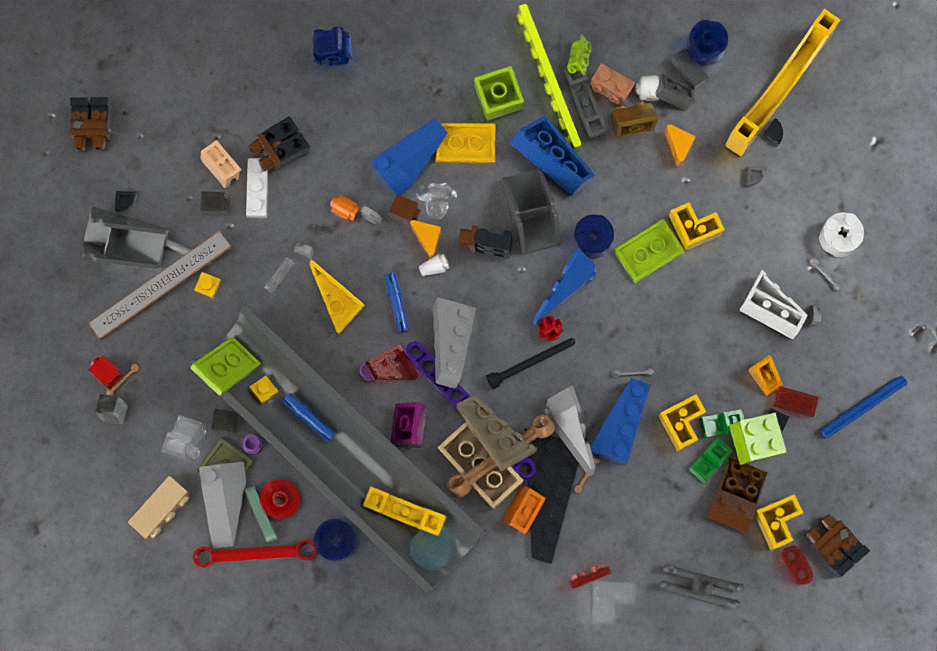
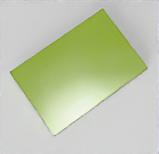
[613,218,685,283]
[191,336,261,396]

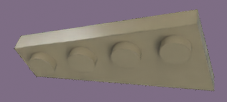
[457,395,537,471]

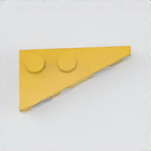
[309,260,365,335]

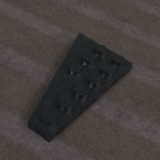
[525,429,579,564]

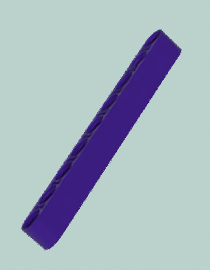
[406,342,536,480]

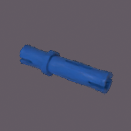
[384,272,410,333]
[282,393,336,443]

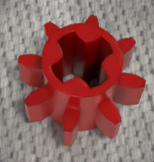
[537,316,564,341]

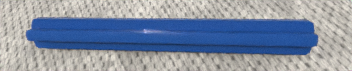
[820,375,907,439]

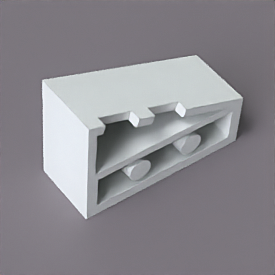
[739,270,808,339]

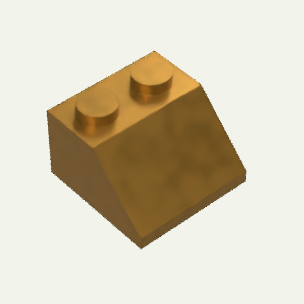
[611,102,658,138]

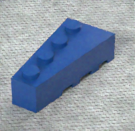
[509,115,595,195]
[590,378,651,465]

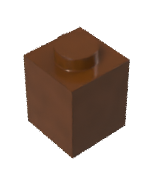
[389,195,421,225]

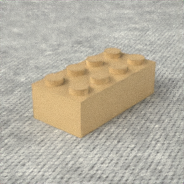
[437,422,524,510]

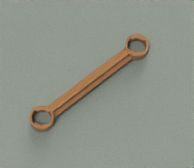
[447,415,555,498]

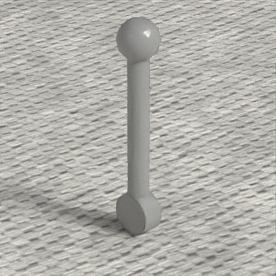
[809,258,841,291]
[611,368,654,378]

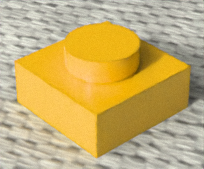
[194,272,221,299]
[249,376,278,405]

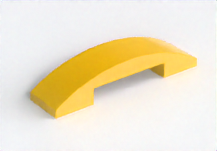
[363,487,446,536]

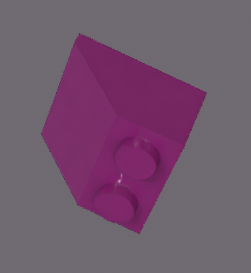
[390,402,427,448]

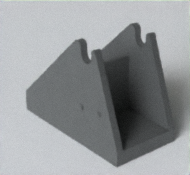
[502,168,561,255]
[83,207,169,269]

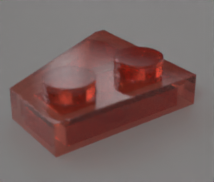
[365,344,419,380]

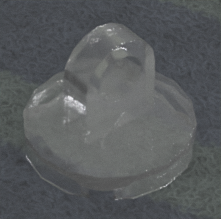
[417,183,456,220]

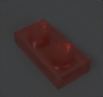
[773,386,819,417]
[569,564,611,590]

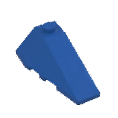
[370,118,448,196]
[533,248,597,325]

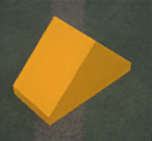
[664,125,696,167]
[410,220,441,259]
[748,355,783,396]

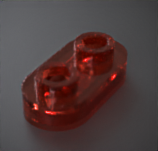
[781,546,813,585]

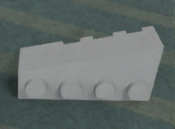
[432,297,476,389]

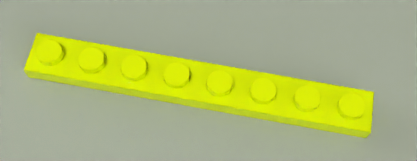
[517,4,582,152]

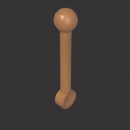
[106,364,139,396]
[574,456,600,493]

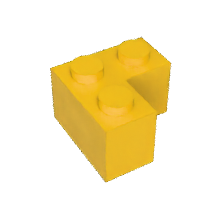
[669,202,725,251]
[658,394,706,452]
[755,494,803,550]

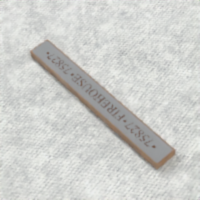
[89,231,232,340]

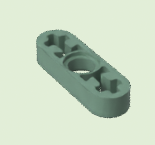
[245,485,278,543]

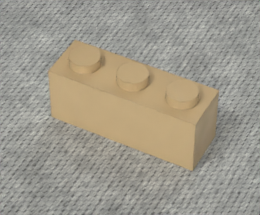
[127,476,191,540]

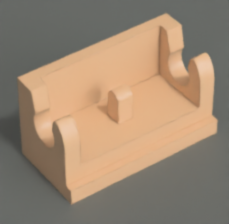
[201,140,241,189]

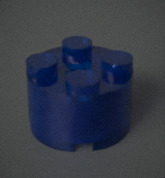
[686,20,728,66]
[313,26,353,66]
[573,214,614,259]
[314,519,357,562]

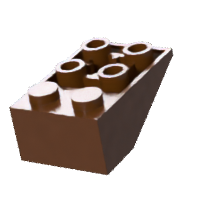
[707,457,768,533]

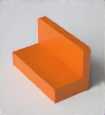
[501,486,546,534]

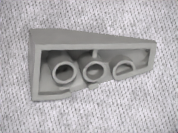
[544,386,595,476]
[199,462,247,549]

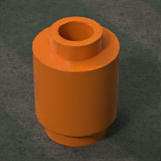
[330,194,361,221]

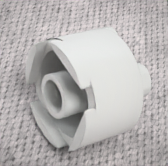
[819,213,864,257]

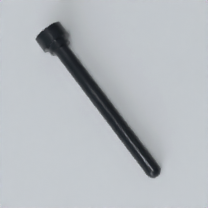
[486,338,576,390]

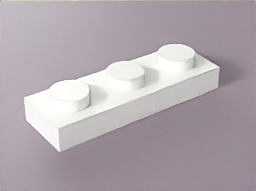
[246,158,268,218]

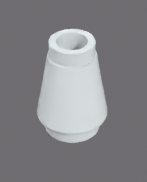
[419,254,450,277]

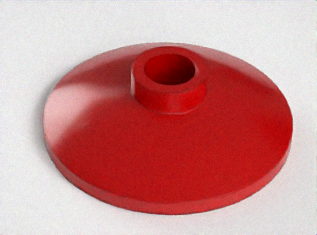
[260,479,300,519]

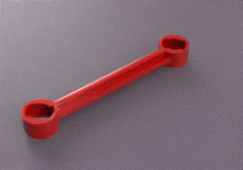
[193,539,318,568]

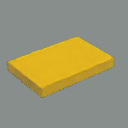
[436,123,496,163]

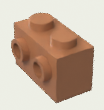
[590,63,635,105]

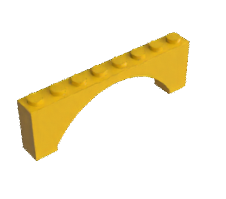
[725,8,841,157]

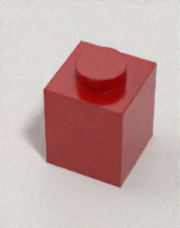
[88,355,123,389]

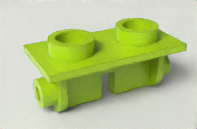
[567,34,591,76]

